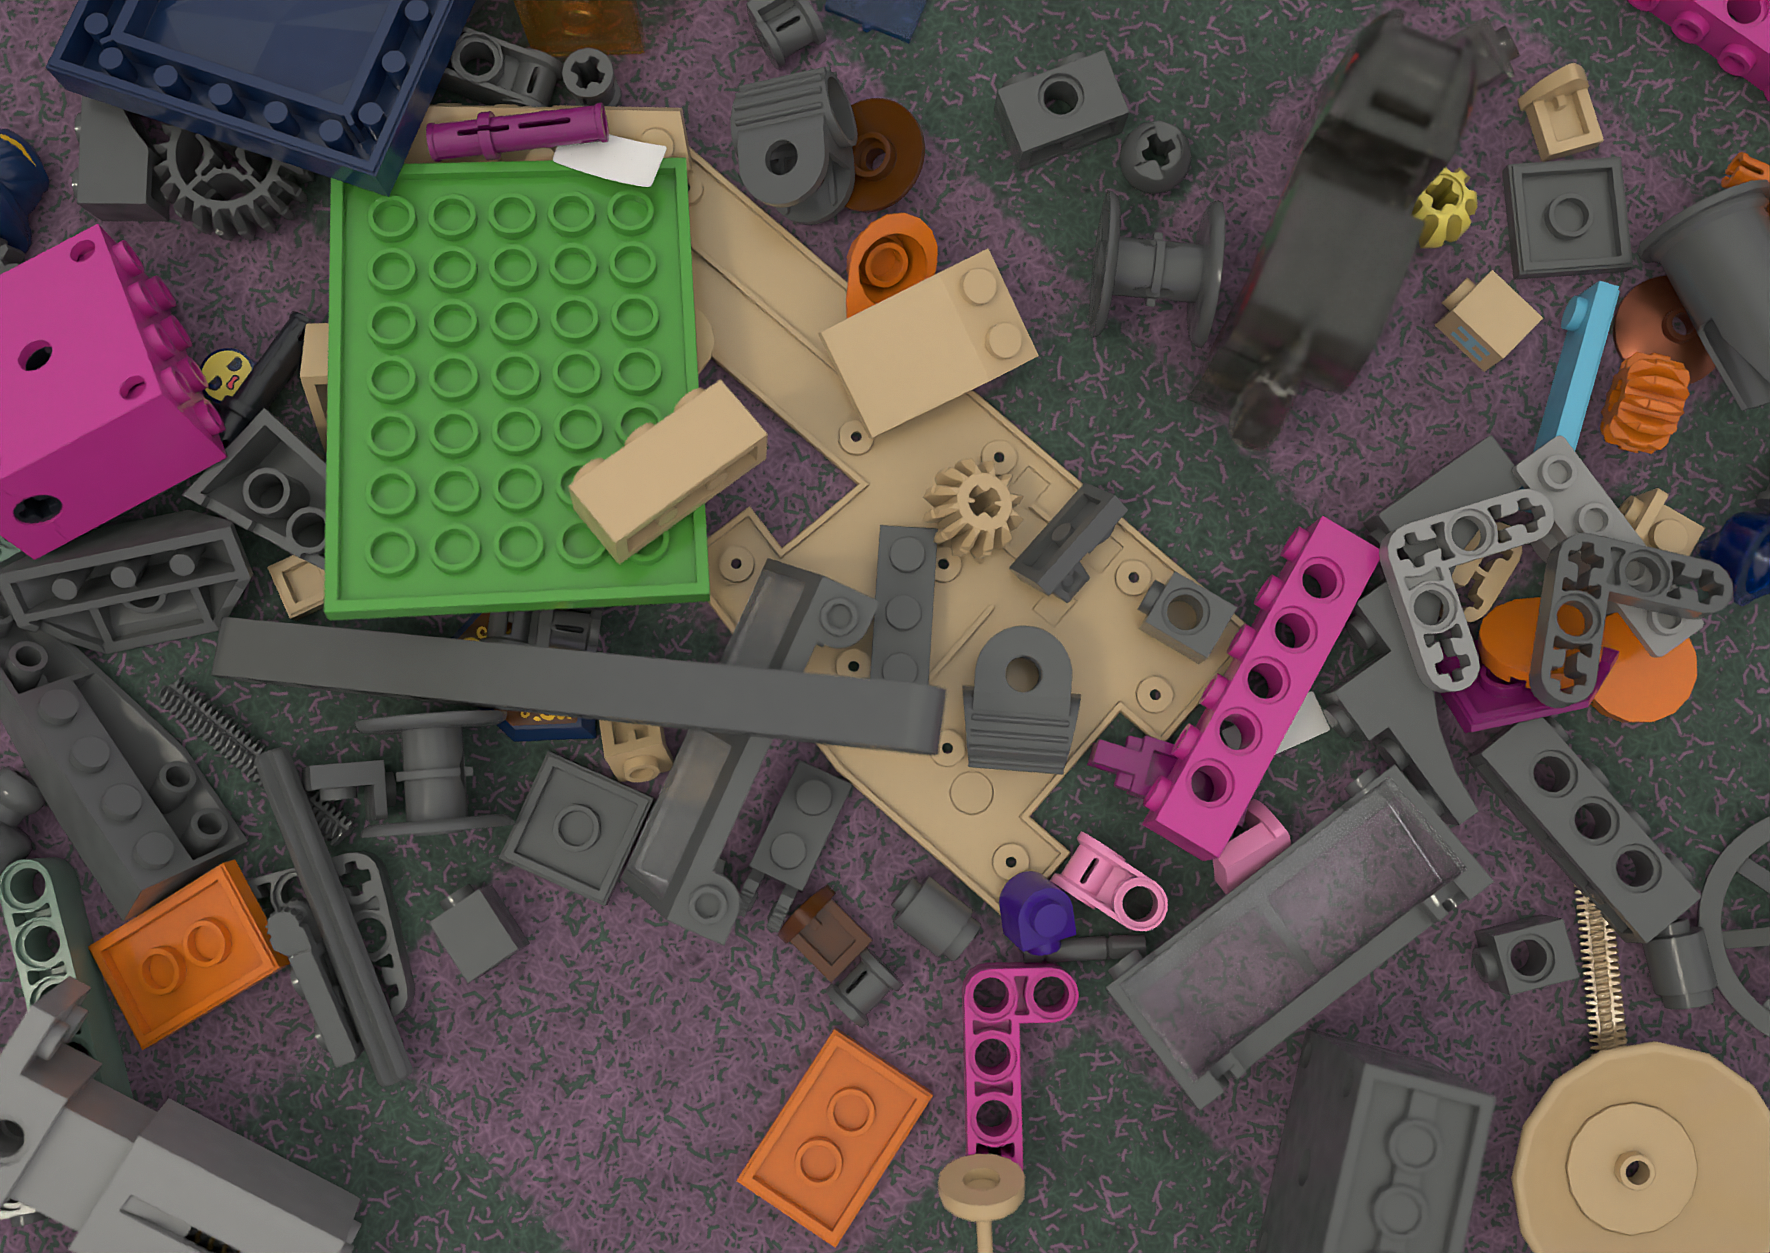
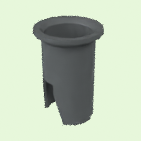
[1637,179,1770,411]

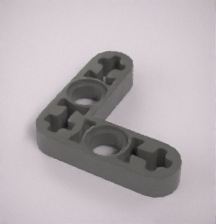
[1529,533,1733,708]
[247,851,415,1017]

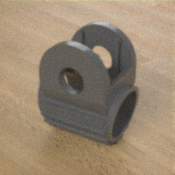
[731,66,858,225]
[962,626,1081,775]

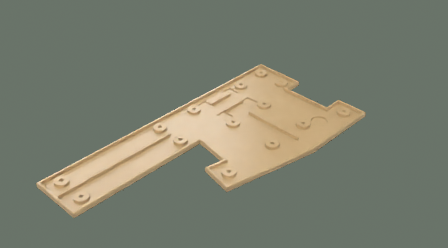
[687,147,1246,915]

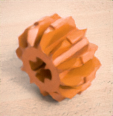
[1600,352,1690,454]

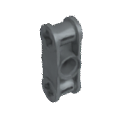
[438,26,564,107]

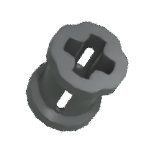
[562,48,622,107]
[825,947,904,1028]

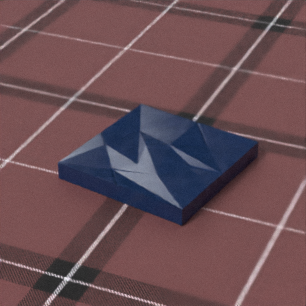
[45,0,476,197]

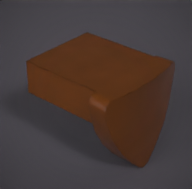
[777,884,873,983]

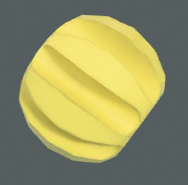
[1388,161,1477,248]

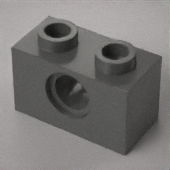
[994,50,1129,172]

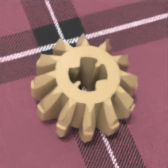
[922,457,1024,559]

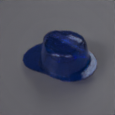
[1696,511,1770,606]

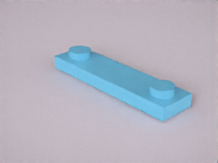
[1518,281,1620,514]

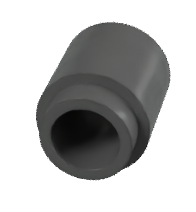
[891,875,981,962]
[1642,917,1718,1009]

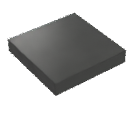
[1502,157,1633,280]
[499,751,656,906]

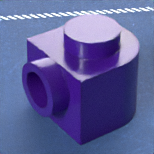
[999,871,1077,956]

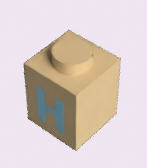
[1435,270,1543,372]

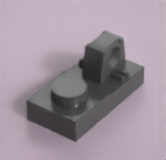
[1009,482,1128,603]

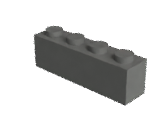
[182,408,326,570]

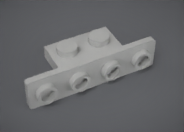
[1512,436,1704,658]

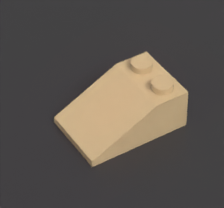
[818,249,1039,439]

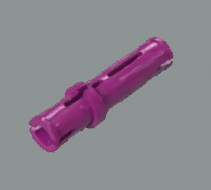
[426,103,609,162]

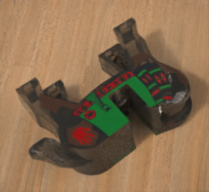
[1186,8,1478,452]

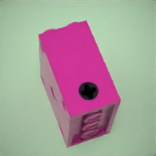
[0,224,228,560]

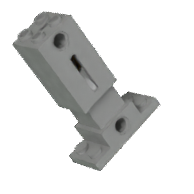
[0,976,362,1253]

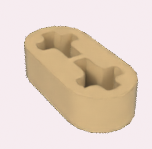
[1439,522,1522,623]

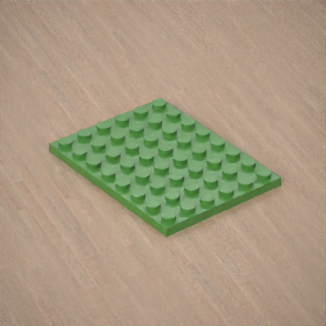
[324,158,710,620]

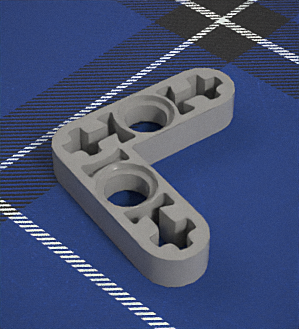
[1379,489,1555,693]

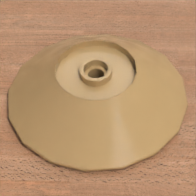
[1511,1041,1770,1253]

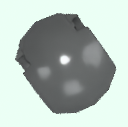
[1119,120,1192,195]

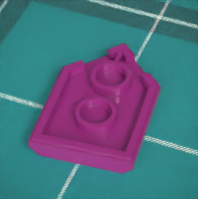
[1435,640,1619,733]

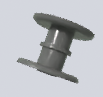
[1089,190,1225,349]
[354,710,515,838]

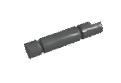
[1023,935,1146,963]

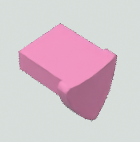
[1213,799,1291,895]

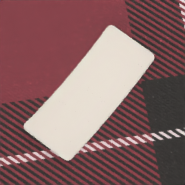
[553,134,667,187]

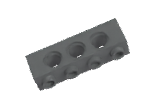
[1466,716,1702,943]

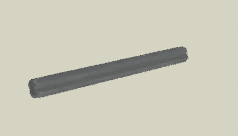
[254,747,413,1087]

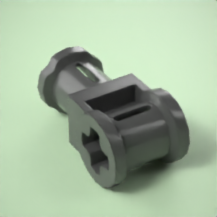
[746,0,826,69]
[480,609,602,652]

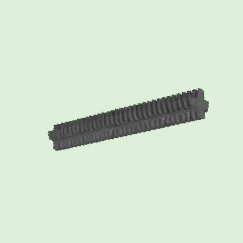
[157,677,356,846]

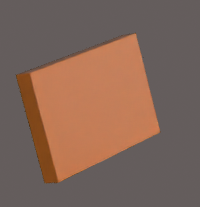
[88,860,290,1050]
[736,1027,933,1248]

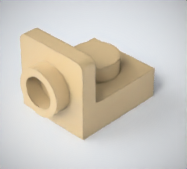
[1618,488,1705,556]
[599,720,674,782]

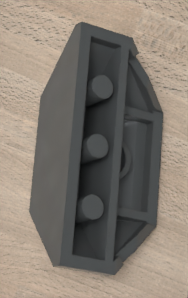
[0,509,254,654]

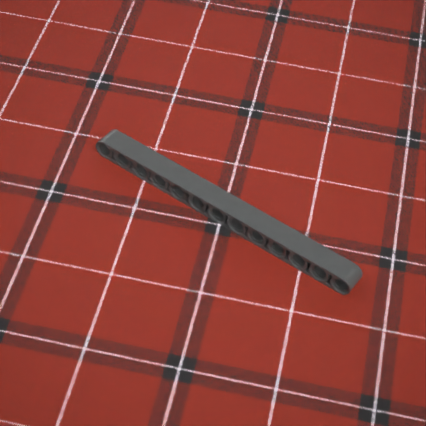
[211,617,946,756]

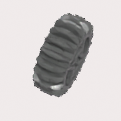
[153,124,315,242]

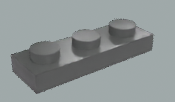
[870,525,938,685]

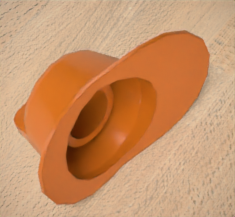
[846,212,938,318]

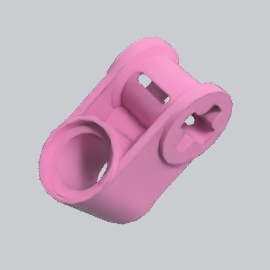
[1050,831,1168,931]

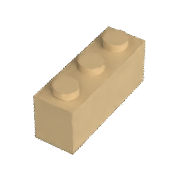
[568,379,767,565]

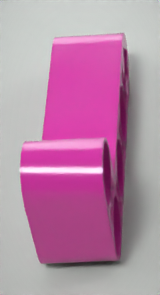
[962,962,1079,1171]

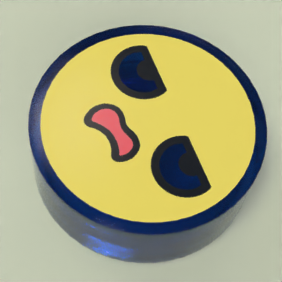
[200,348,257,404]

